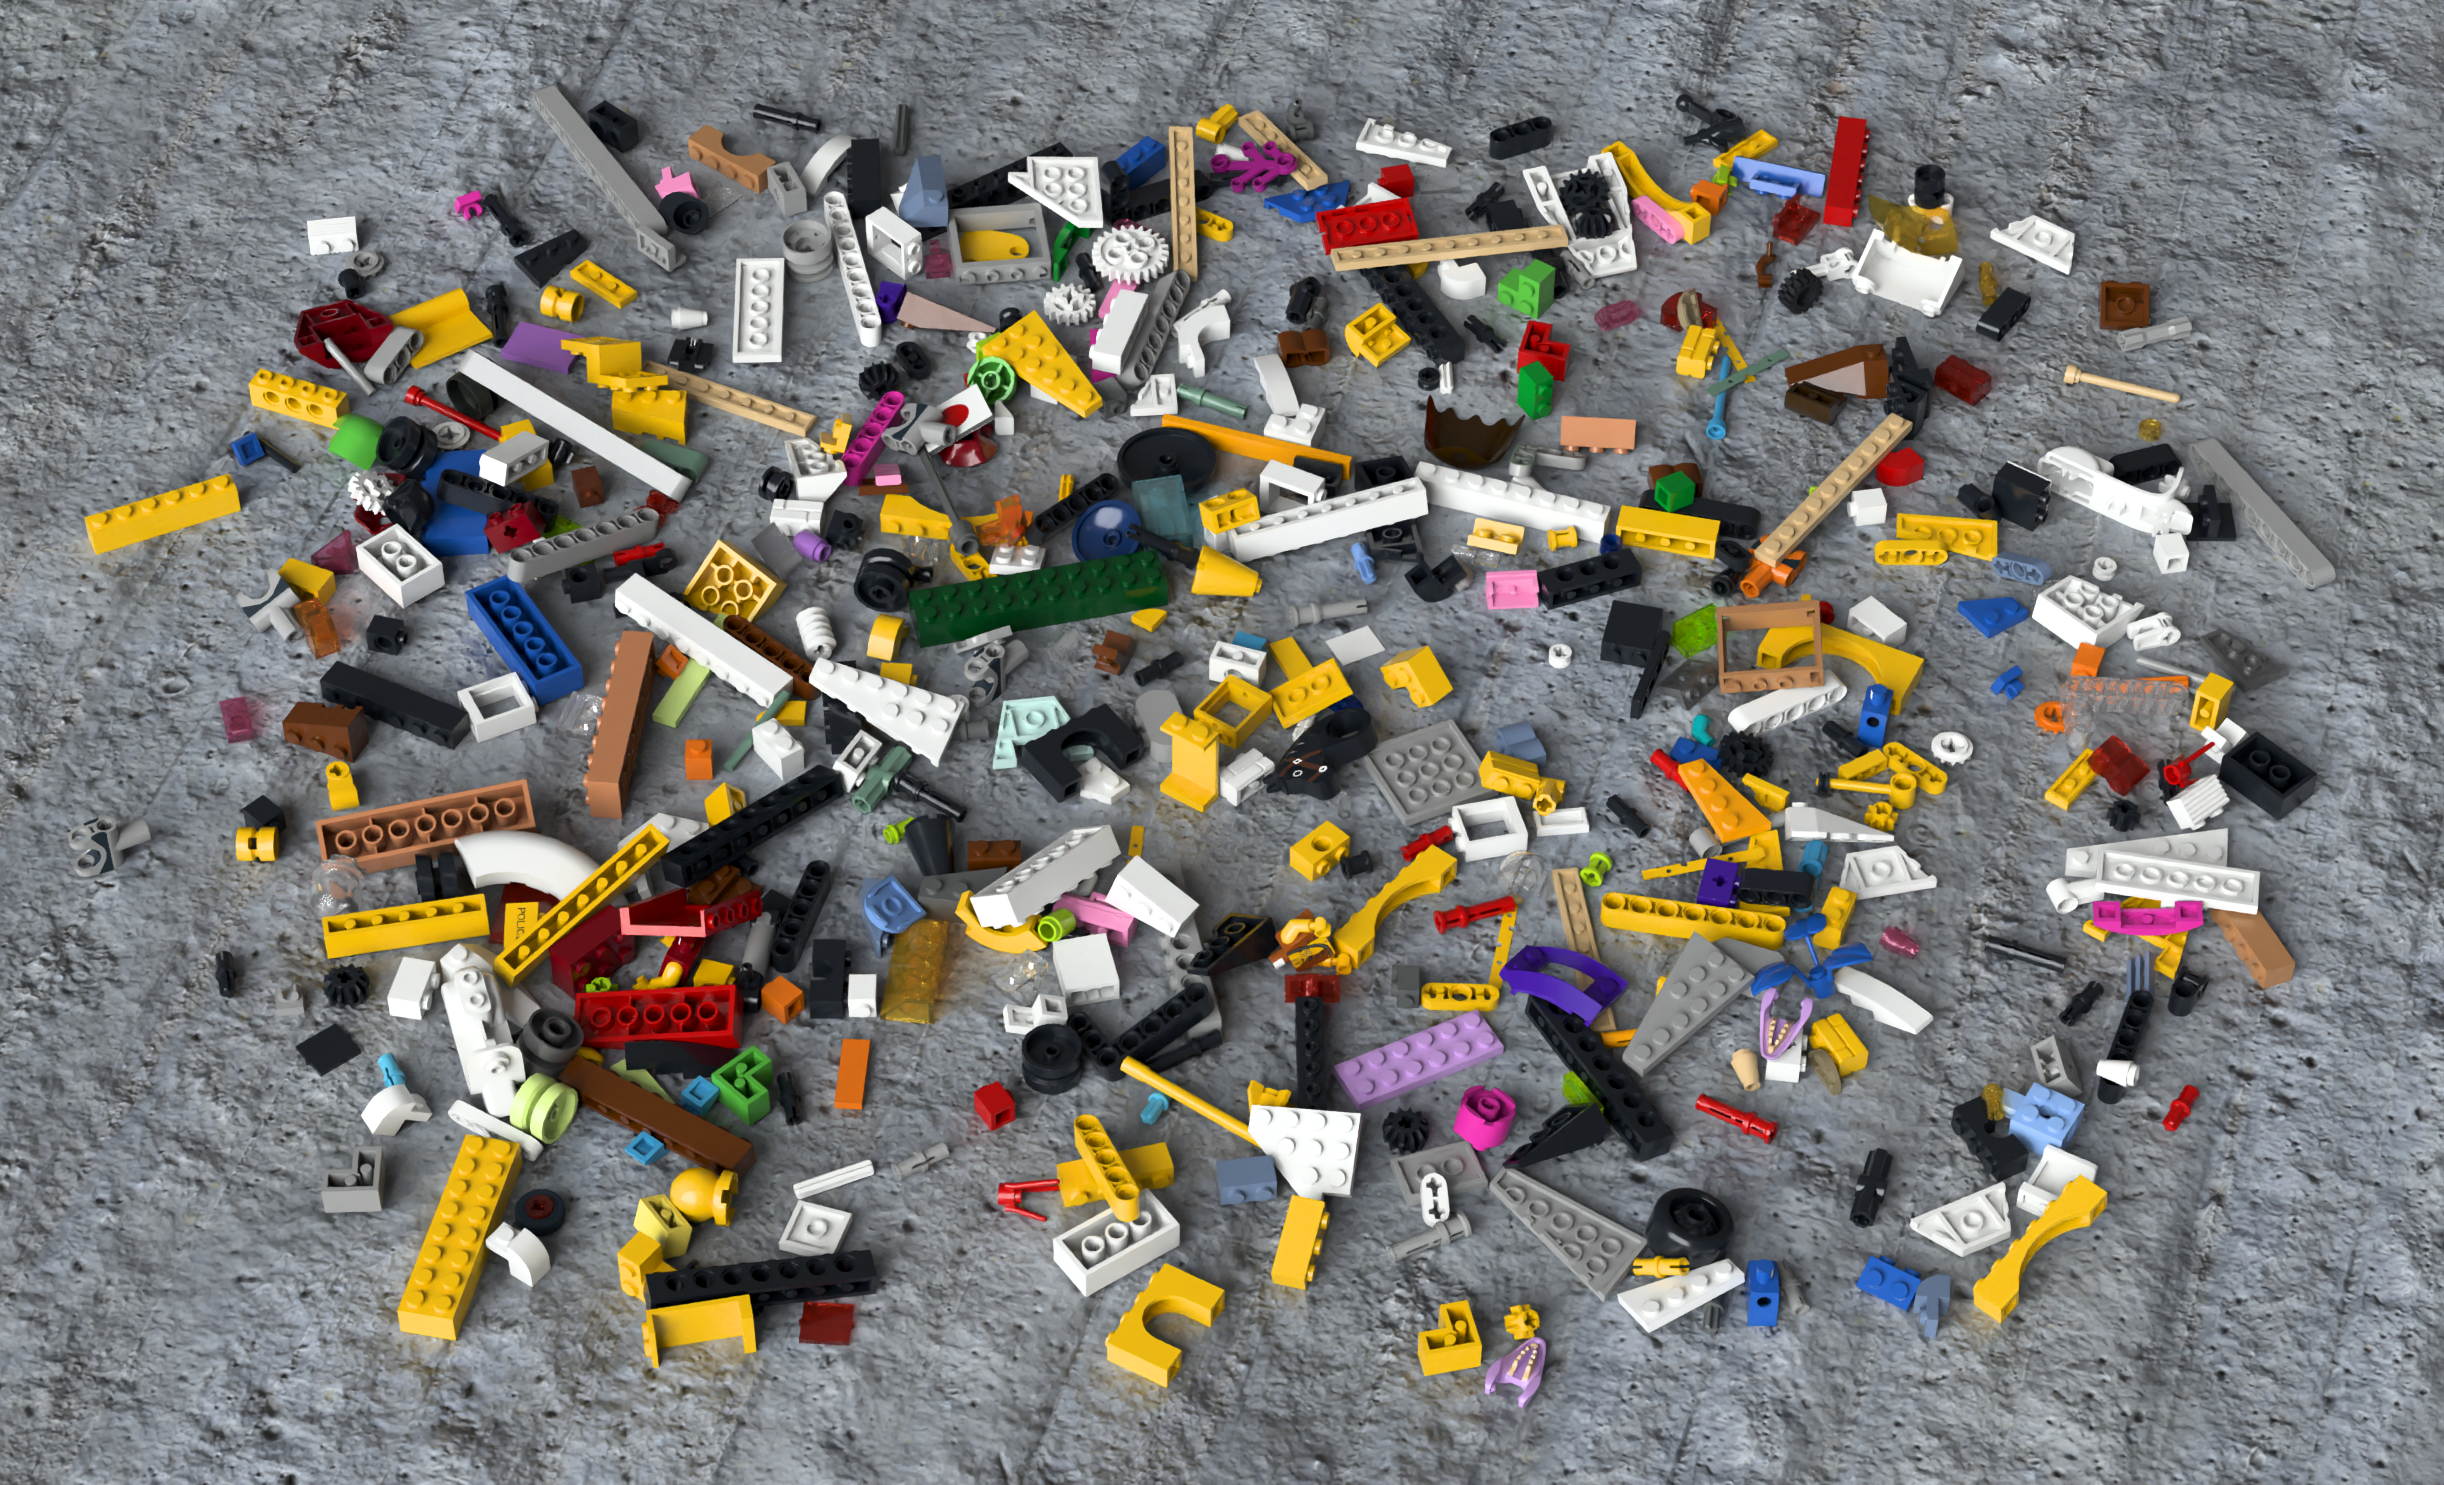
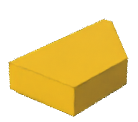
[756,701,807,726]
[1742,773,1790,812]

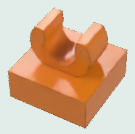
[655,643,689,680]

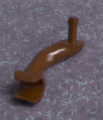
[1755,242,1776,288]

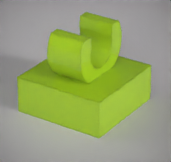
[1711,164,1738,195]

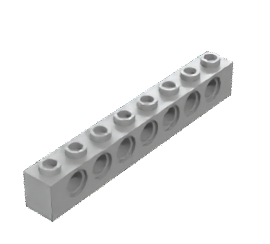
[1149,860,1222,1039]

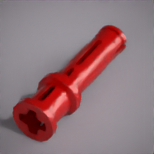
[1433,895,1515,934]
[1695,1093,1779,1145]

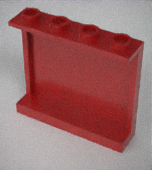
[620,887,763,937]

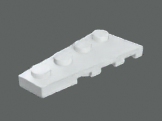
[1617,1258,1745,1333]

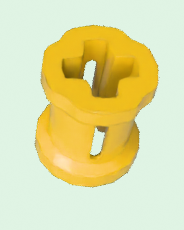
[1547,526,1577,551]

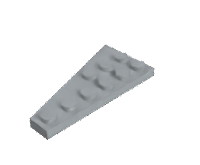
[1622,931,1755,1077]
[1490,1166,1649,1303]

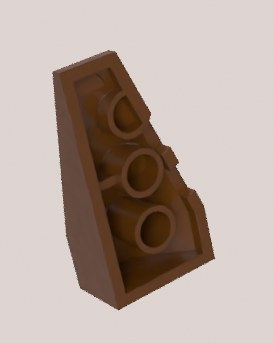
[1785,344,1889,400]

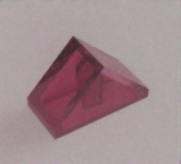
[311,529,353,575]

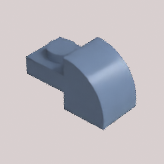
[1913,1275,1950,1337]

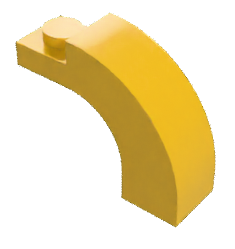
[955,890,1048,954]

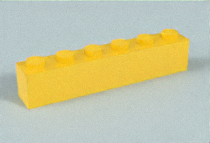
[84,474,241,555]
[322,893,490,959]

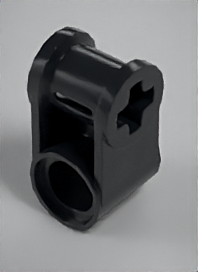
[2167,965,2210,1017]

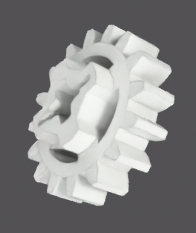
[1044,283,1096,326]
[348,470,398,516]

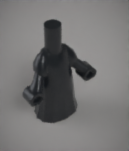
[1683,116,1746,153]

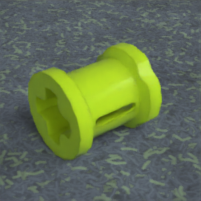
[1580,852,1613,887]

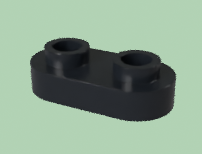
[896,341,931,380]
[1714,540,1752,572]

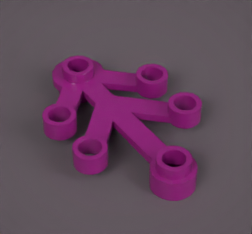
[1210,141,1298,193]

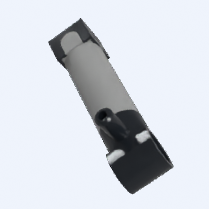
[733,908,781,1014]

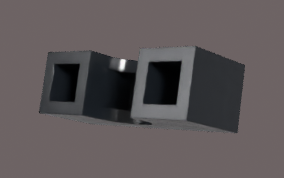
[809,939,852,1019]
[1951,1096,2029,1182]

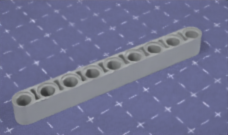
[2187,436,2336,590]

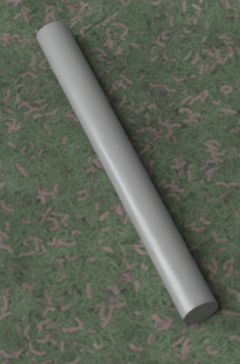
[2136,655,2238,695]

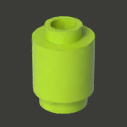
[1038,908,1076,942]

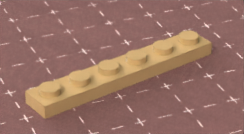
[1238,110,1328,191]

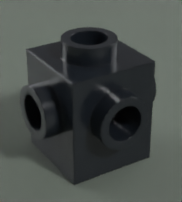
[825,509,865,552]

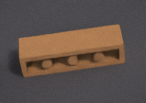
[2210,908,2296,989]

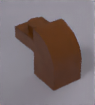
[1091,630,1137,676]

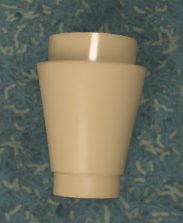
[1731,1049,1761,1092]

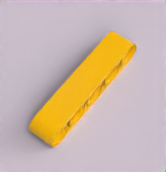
[1074,1114,1141,1222]

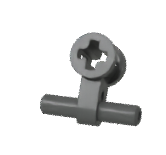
[1286,98,1314,143]

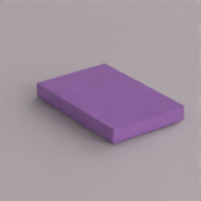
[501,321,585,374]

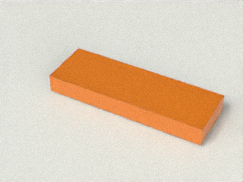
[834,1039,871,1110]

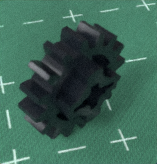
[1559,169,1610,217]
[1717,730,1774,778]

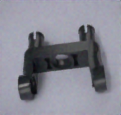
[603,548,691,619]

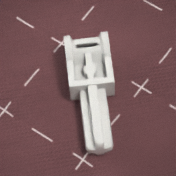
[1791,247,1859,282]

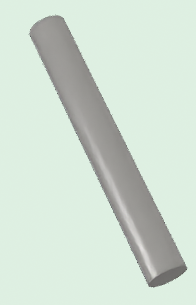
[323,338,376,397]

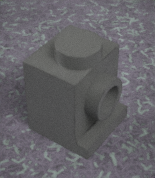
[1391,965,1419,1009]

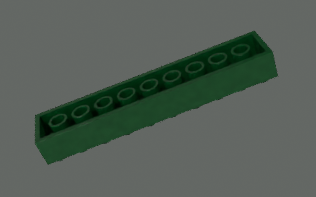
[909,549,1168,648]

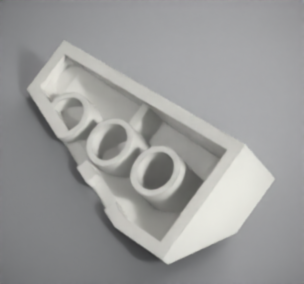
[1785,802,1894,843]

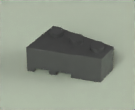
[918,867,1007,924]

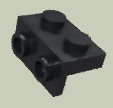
[1293,455,1343,498]

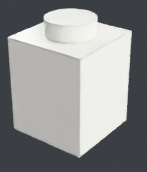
[1847,488,1887,526]
[2153,533,2189,574]
[848,974,877,1018]

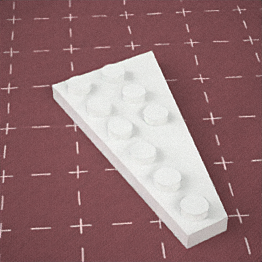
[809,657,965,768]

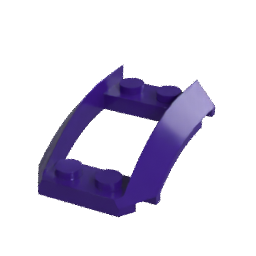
[1499,945,1628,1027]

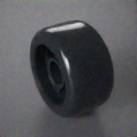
[1645,1188,1735,1271]

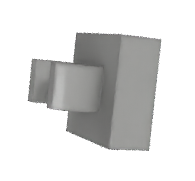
[275,984,305,1017]

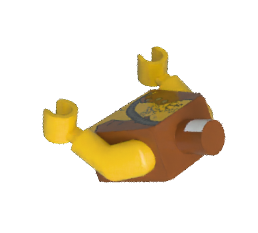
[1268,908,1352,975]

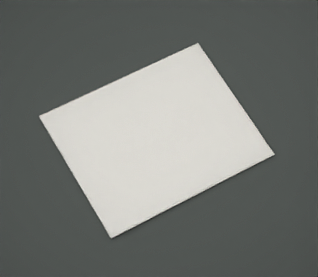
[1325,626,1385,666]

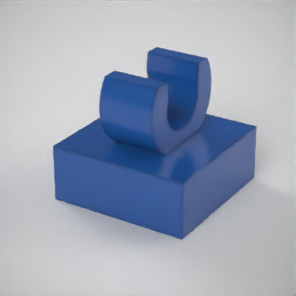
[230,432,265,466]
[1990,665,2024,700]

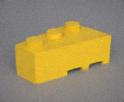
[611,390,688,446]
[1271,1195,1330,1290]

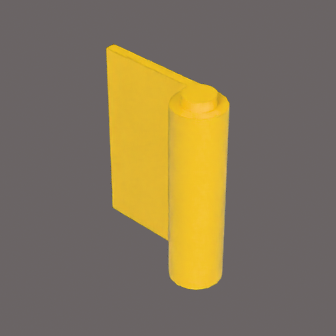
[388,287,493,370]

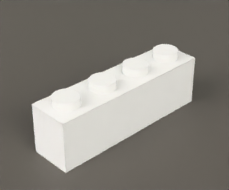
[1089,289,1148,375]

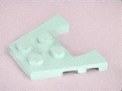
[993,696,1094,770]

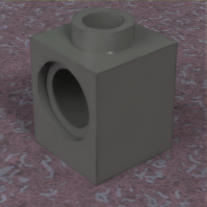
[1092,376,1127,420]

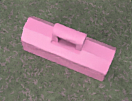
[1052,891,1139,948]

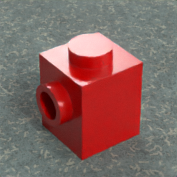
[1377,164,1414,198]
[974,1081,1015,1131]

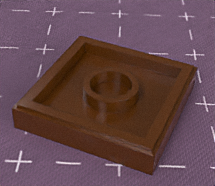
[858,476,909,496]

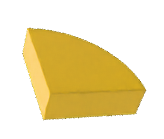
[1404,262,1428,280]
[1132,609,1167,633]

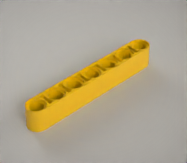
[1600,892,1786,950]

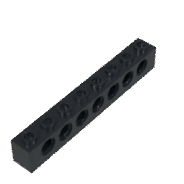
[914,142,1073,242]
[1359,264,1465,368]
[660,764,844,889]
[1525,994,1673,1162]
[643,1250,877,1310]

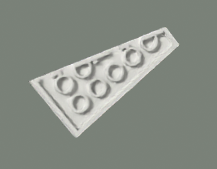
[2065,828,2228,878]

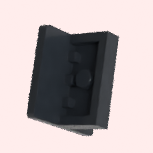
[2183,485,2237,541]

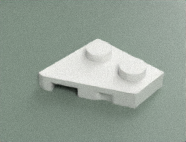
[1130,374,1178,416]
[1077,757,1130,805]

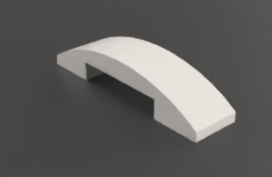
[799,134,857,198]

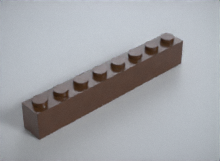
[557,1055,757,1183]

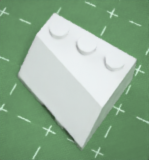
[2032,575,2145,649]

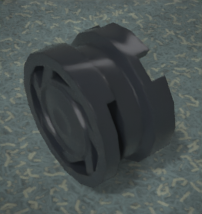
[758,466,794,503]

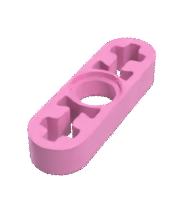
[1631,195,1685,244]

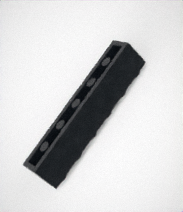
[320,661,471,750]

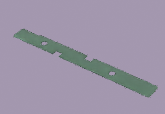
[1705,349,1790,397]

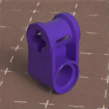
[876,281,907,324]

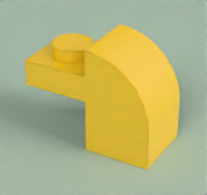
[867,614,910,661]

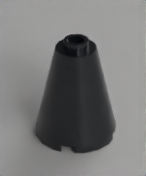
[903,814,956,876]

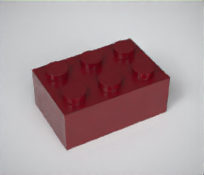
[549,904,636,1000]

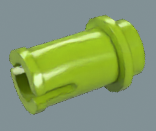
[883,816,914,844]

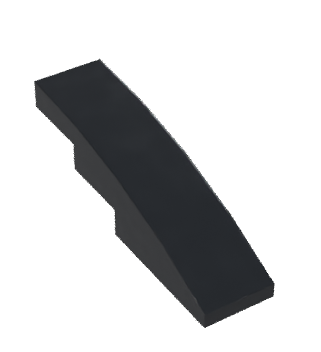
[624,1041,737,1080]

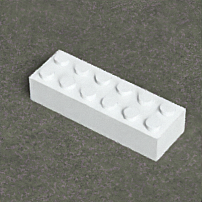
[970,825,1121,929]

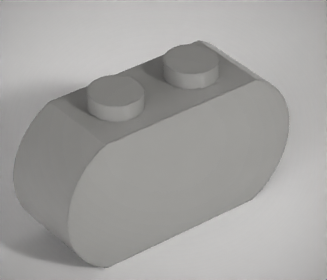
[1132,690,1183,763]
[1712,937,1787,1000]

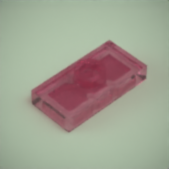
[219,696,255,744]

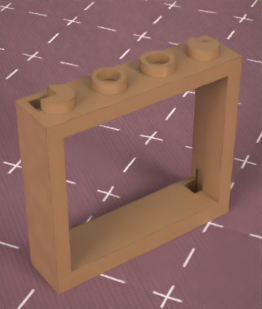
[1716,600,1824,693]

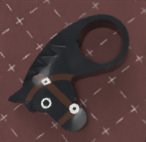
[1262,708,1378,801]

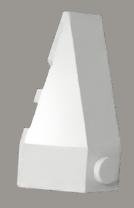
[784,438,847,503]
[440,943,541,1028]

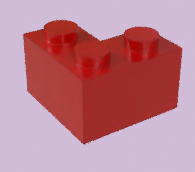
[1517,320,1571,382]

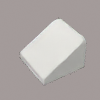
[995,400,1014,435]

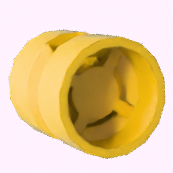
[540,285,585,323]
[236,827,279,861]

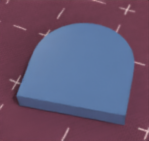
[864,875,928,933]

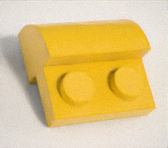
[1345,302,1411,368]

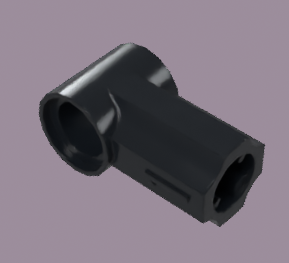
[1285,276,1321,324]
[1956,483,2003,524]

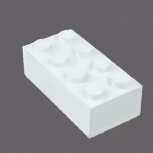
[1053,1188,1180,1297]

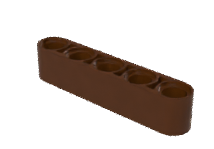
[723,615,821,701]

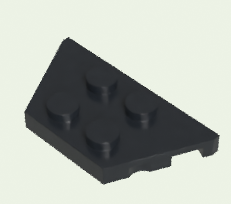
[1365,518,1424,563]

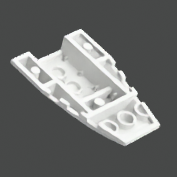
[1523,152,1637,278]

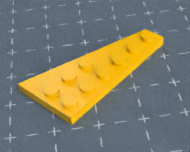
[982,310,1103,418]

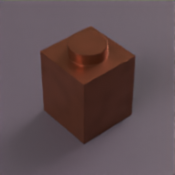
[571,466,604,508]

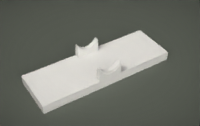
[732,258,785,363]
[2095,848,2260,914]

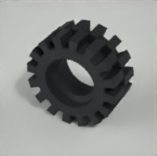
[1778,268,1824,314]

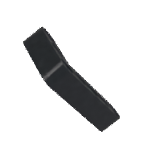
[1100,160,1214,228]
[1066,983,1214,1082]

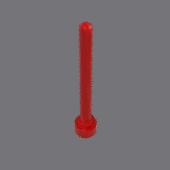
[405,385,502,442]

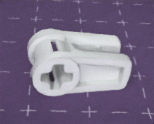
[2126,612,2181,651]

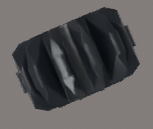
[1575,206,1616,240]
[859,361,900,402]
[323,963,370,1009]
[1382,1107,1429,1154]

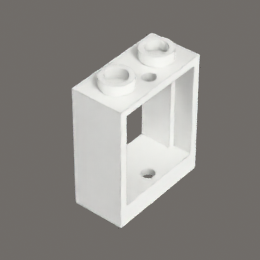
[866,206,923,280]
[1259,459,1327,514]
[457,672,539,743]
[1448,796,1528,862]

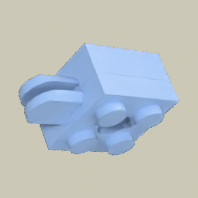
[1994,1082,2085,1156]

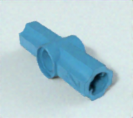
[1794,839,1829,913]

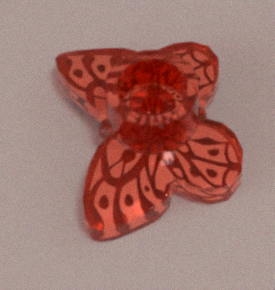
[633,489,679,529]

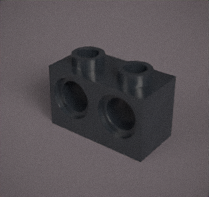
[588,100,639,153]

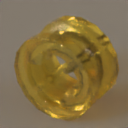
[2138,419,2161,442]

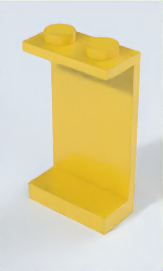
[1160,711,1219,813]
[641,1294,756,1368]

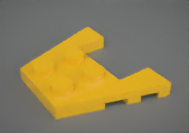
[2083,896,2189,980]

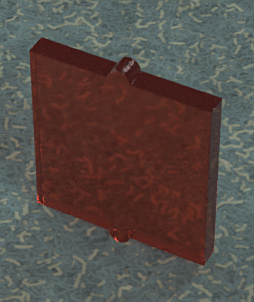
[799,1302,855,1346]

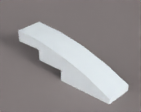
[1254,354,1300,417]
[1833,966,1933,1034]

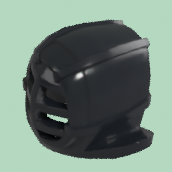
[382,479,436,535]

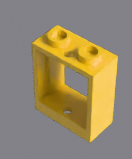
[1194,674,1272,750]

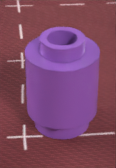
[793,529,832,563]

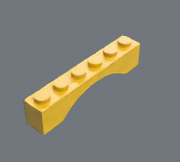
[1601,140,1711,245]
[880,494,1034,547]
[1331,844,1457,969]
[1973,1174,2107,1323]

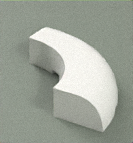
[454,830,629,911]

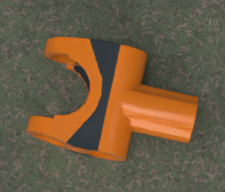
[1740,534,1807,598]

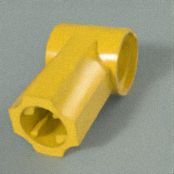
[1195,104,1238,145]
[1533,776,1566,816]

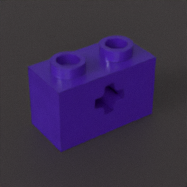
[1696,858,1742,909]

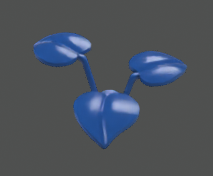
[1751,913,1874,999]

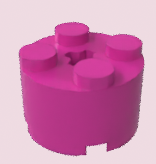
[1453,1085,1516,1151]

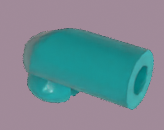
[1691,714,1715,747]

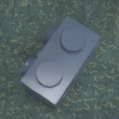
[1216,1155,1277,1205]

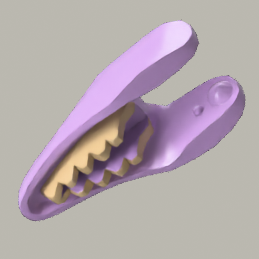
[1760,987,1813,1060]
[1485,1337,1546,1408]

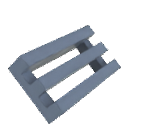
[2126,950,2155,1002]

